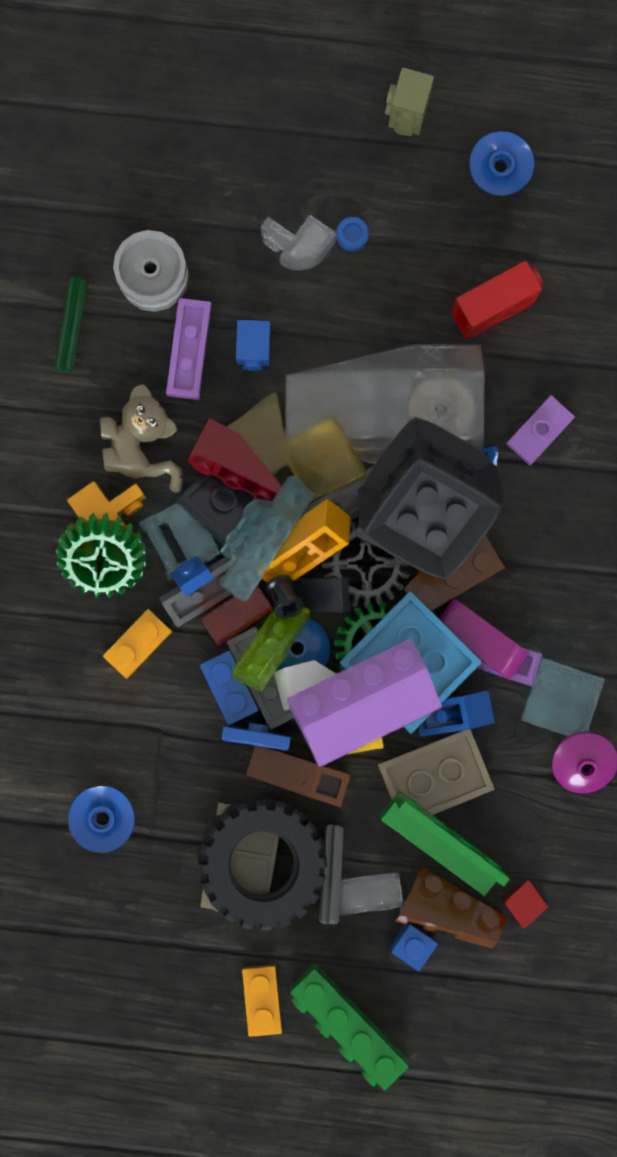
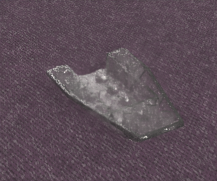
[285,344,484,464]

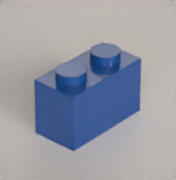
[199,651,260,725]

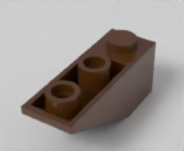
[246,746,351,807]

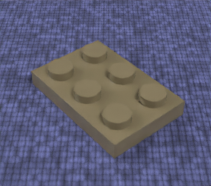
[377,729,495,815]

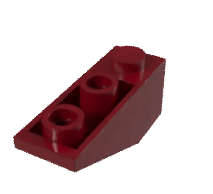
[188,418,284,506]

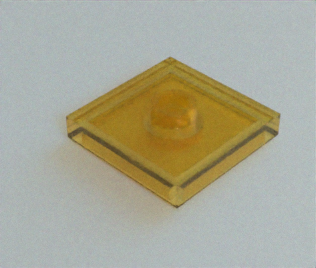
[277,415,367,502]

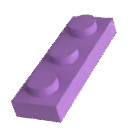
[166,298,212,400]

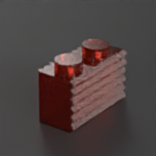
[201,583,273,646]

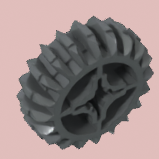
[322,522,409,608]

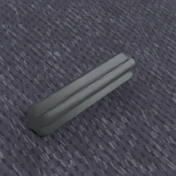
[319,825,344,925]

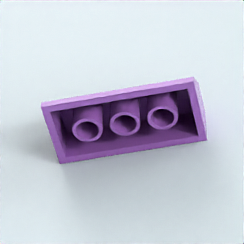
[287,638,442,767]

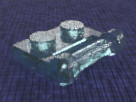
[139,503,221,581]

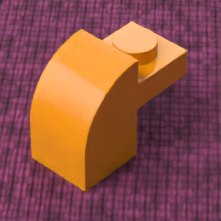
[67,481,146,526]

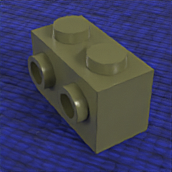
[385,67,434,136]

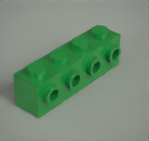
[290,962,409,1091]

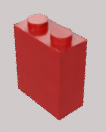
[451,261,543,341]

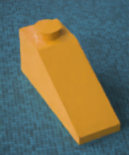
[255,498,351,582]

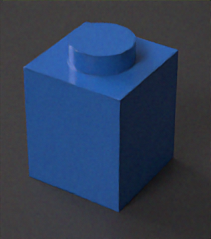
[236,320,271,371]
[390,921,438,972]

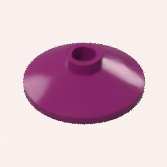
[552,732,617,793]

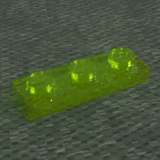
[231,607,311,692]

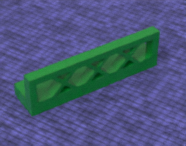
[379,791,510,896]

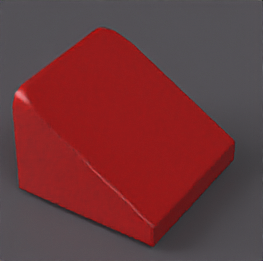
[502,880,548,929]

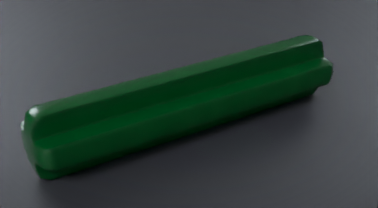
[54,277,87,373]

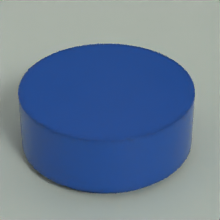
[336,217,369,251]

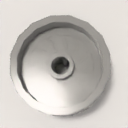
[113,230,189,312]

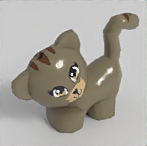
[100,385,184,492]

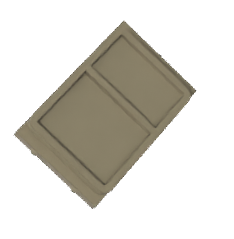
[200,802,279,911]

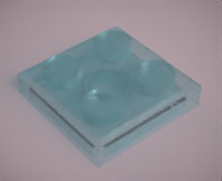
[520,658,605,736]

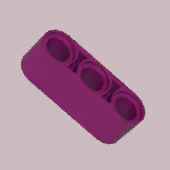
[438,598,529,680]

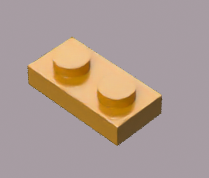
[103,609,172,679]
[242,964,282,1037]

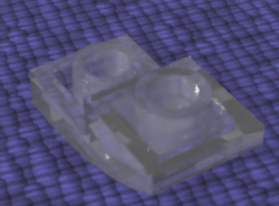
[339,873,403,916]

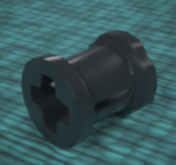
[265,575,303,619]

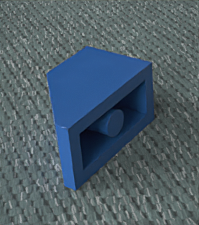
[418,691,495,737]

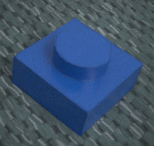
[170,556,214,597]

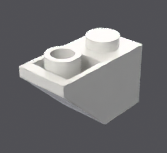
[273,660,336,711]

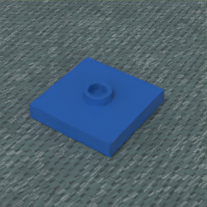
[222,723,291,750]

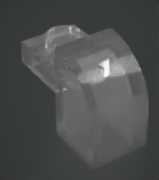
[261,215,337,270]

